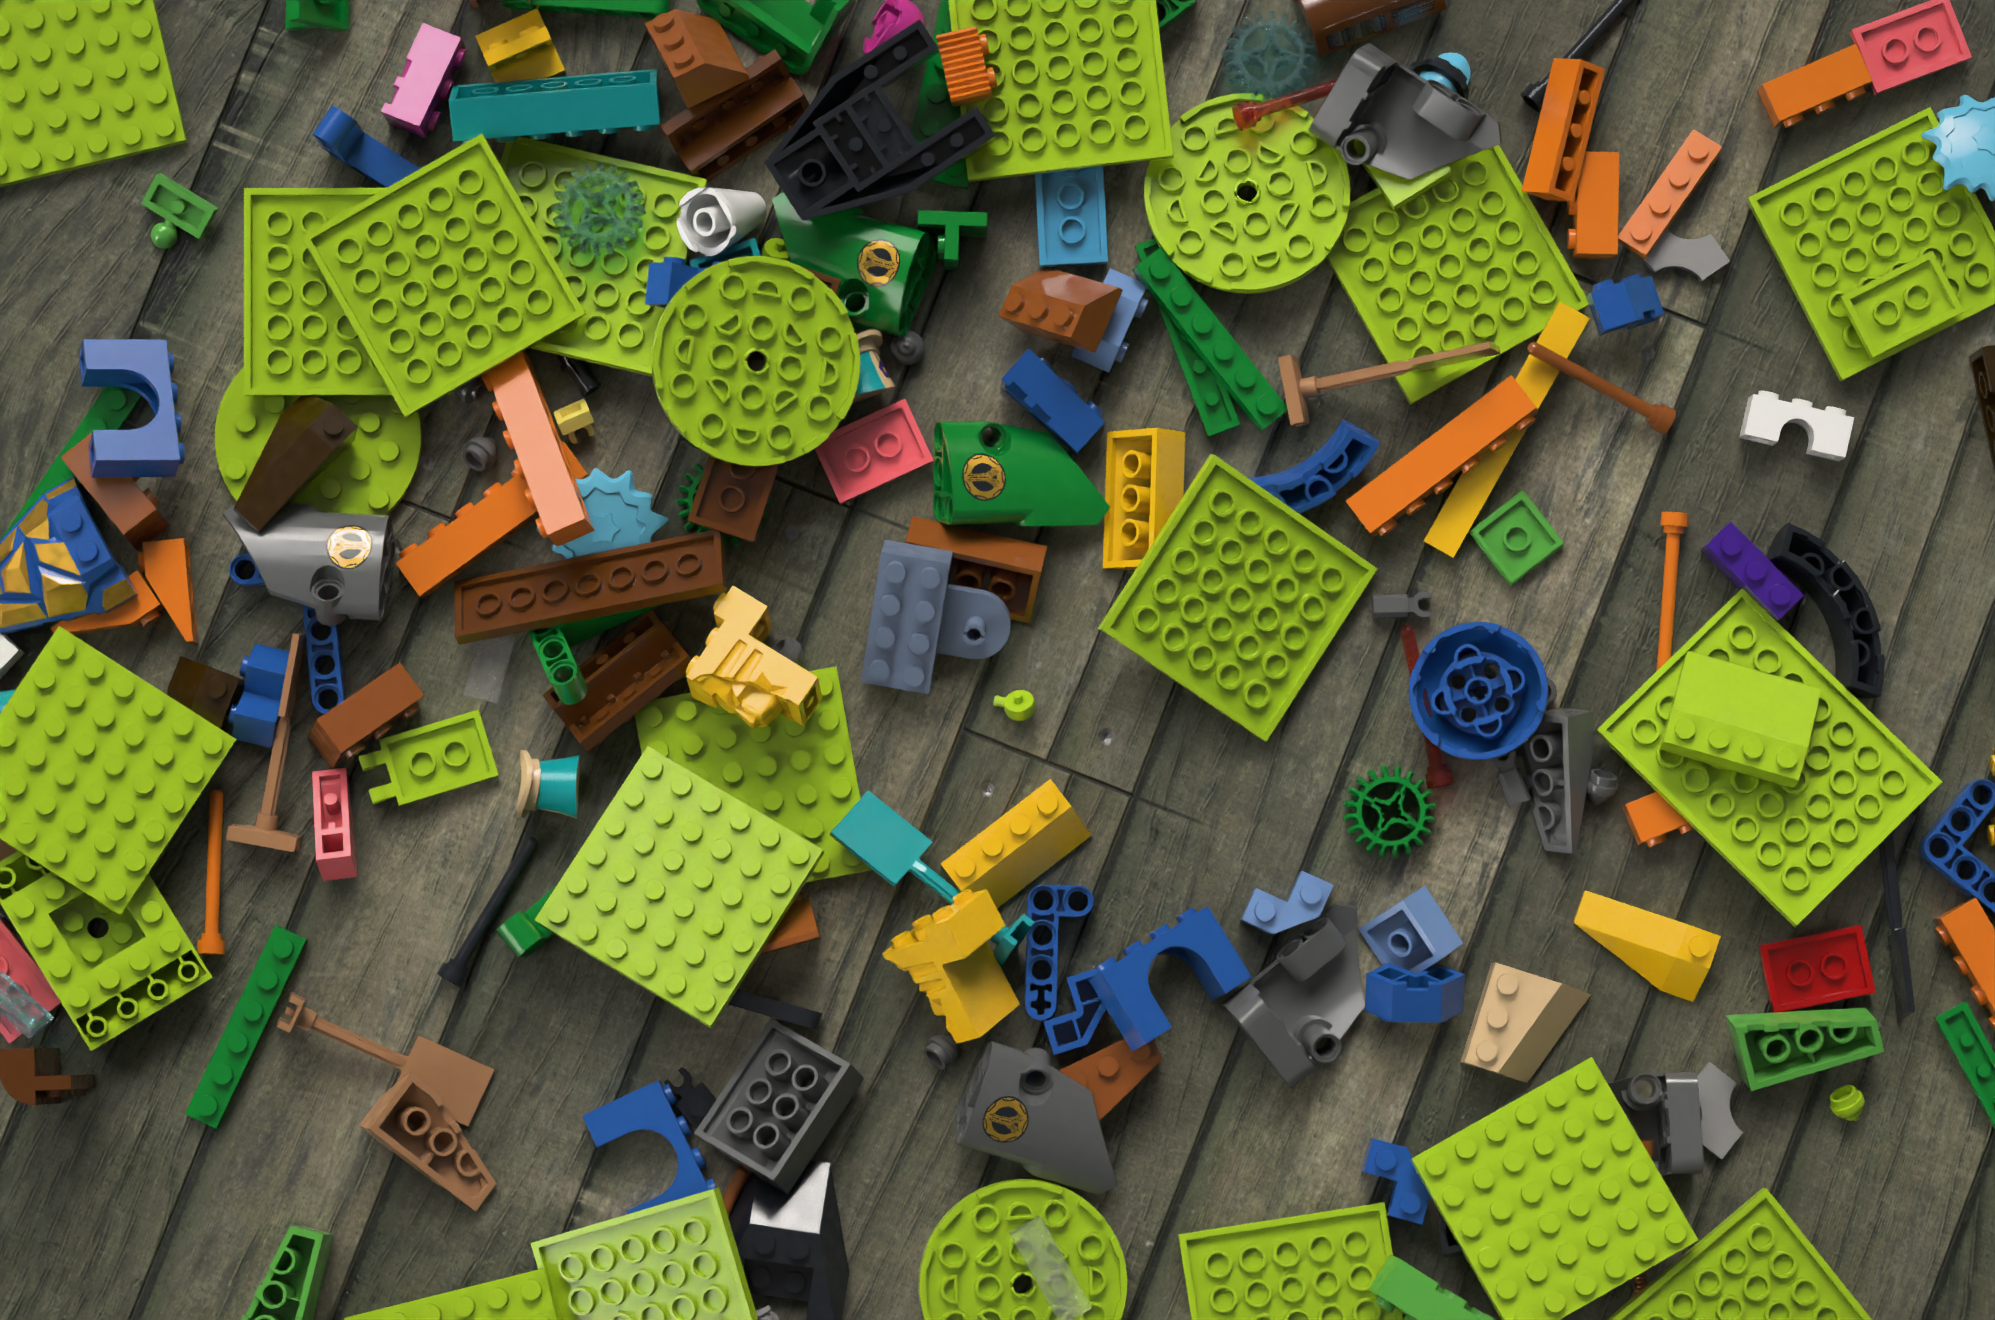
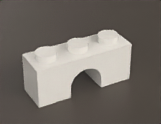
[1739,391,1854,461]

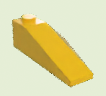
[1573,890,1721,1002]

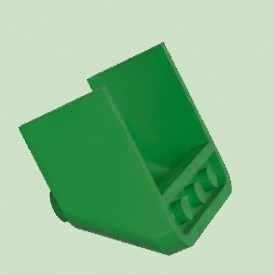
[696,0,856,75]

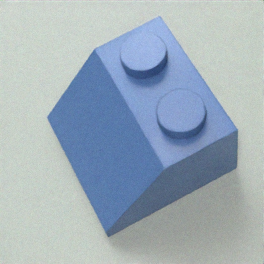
[1359,885,1463,974]

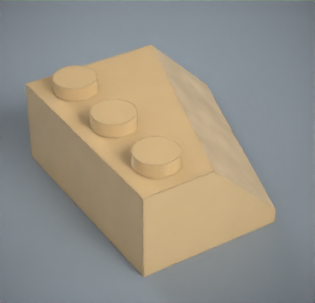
[1461,962,1591,1083]

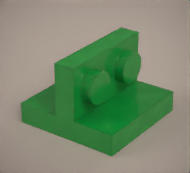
[285,0,349,32]
[918,210,987,270]

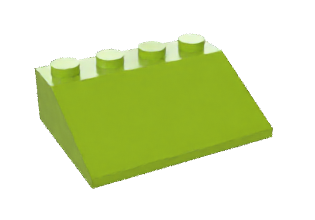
[1659,651,1821,788]

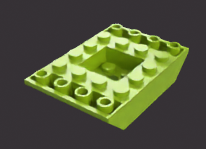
[0,851,213,1052]

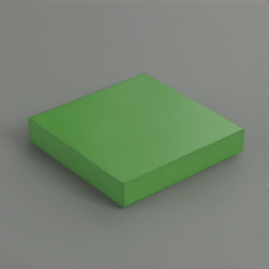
[1468,490,1565,587]

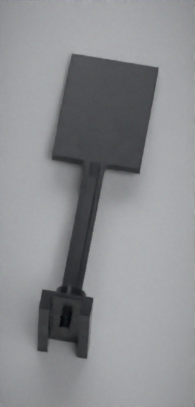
[1879,805,1920,1019]

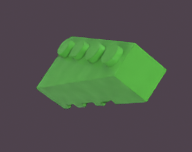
[1725,1008,1884,1091]
[241,1226,334,1320]
[1368,1255,1495,1320]

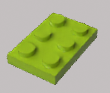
[1839,250,1964,359]

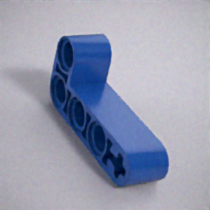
[1025,885,1094,1021]

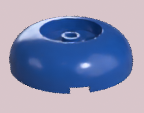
[1409,622,1548,760]

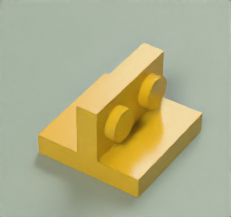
[475,8,566,82]

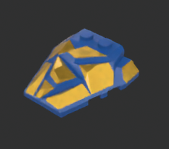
[0,476,138,634]

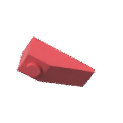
[312,767,357,881]

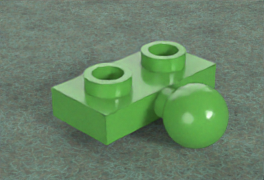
[141,173,219,249]

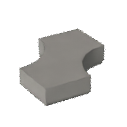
[1641,230,1730,282]
[1697,1062,1743,1160]

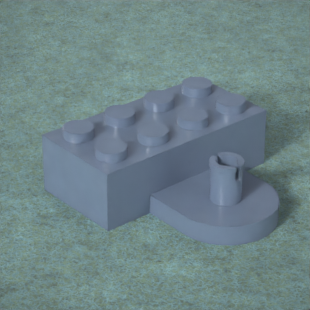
[861,540,1011,694]

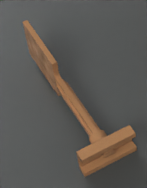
[1278,342,1500,427]
[226,632,306,852]
[277,992,495,1126]

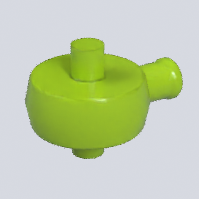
[762,238,791,262]
[993,690,1036,721]

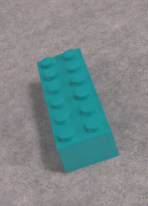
[449,69,662,145]

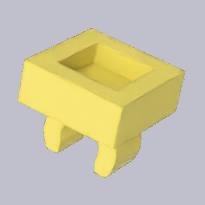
[553,398,594,444]

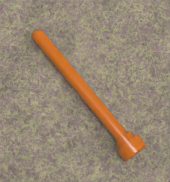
[1656,512,1689,671]
[197,788,225,955]

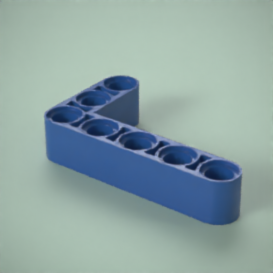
[312,105,420,188]
[229,553,347,714]
[1918,779,1995,919]

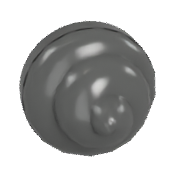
[890,331,925,366]
[463,437,497,471]
[773,637,806,668]
[1586,769,1619,806]
[924,1034,959,1069]

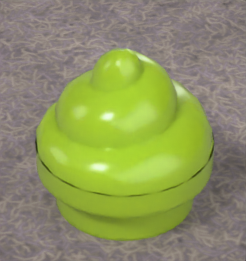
[1830,1085,1865,1121]

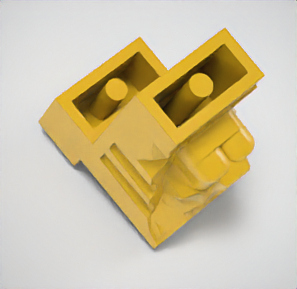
[686,586,823,729]
[882,889,1020,1044]

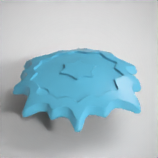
[1921,95,1995,202]
[536,468,669,560]

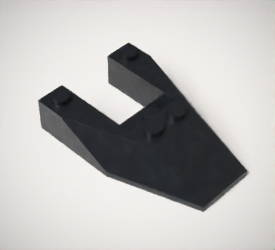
[764,19,996,221]
[728,1160,849,1320]

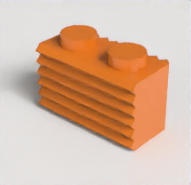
[936,26,998,107]

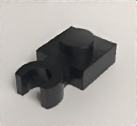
[664,1067,717,1130]

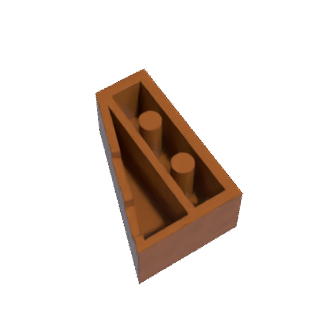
[61,433,170,551]
[307,662,425,769]
[1059,1038,1163,1121]

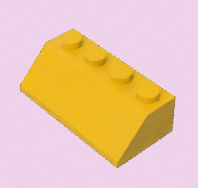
[1103,428,1185,570]
[940,779,1092,908]

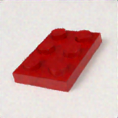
[1758,925,1876,1013]

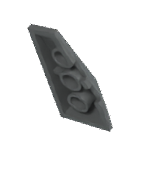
[1515,708,1594,854]

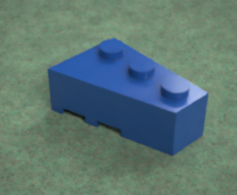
[1000,349,1105,456]

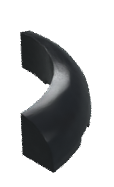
[1766,523,1885,699]

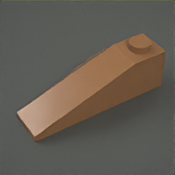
[359,1072,497,1212]

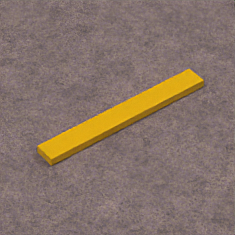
[1423,302,1590,558]

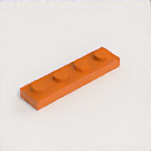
[1618,129,1722,260]

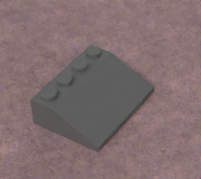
[694,1019,864,1195]

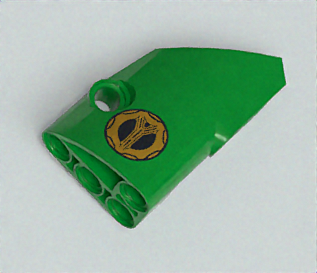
[772,192,938,337]
[933,420,1110,526]

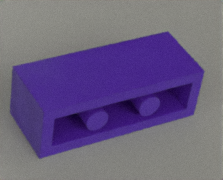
[1700,522,1804,621]

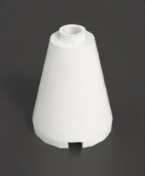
[677,187,767,256]

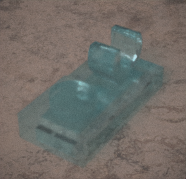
[0,971,54,1040]

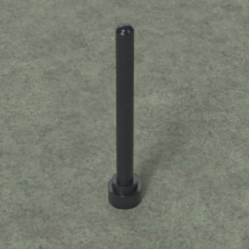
[1521,0,1633,112]
[437,837,538,988]

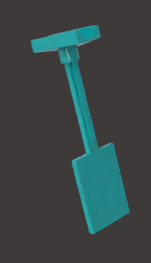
[830,790,1034,968]

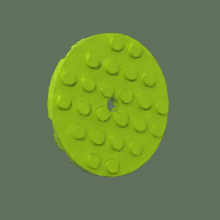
[1144,93,1351,294]
[651,256,860,466]
[215,367,422,515]
[918,1179,1127,1320]

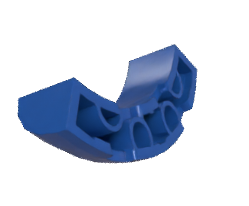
[1247,419,1380,513]

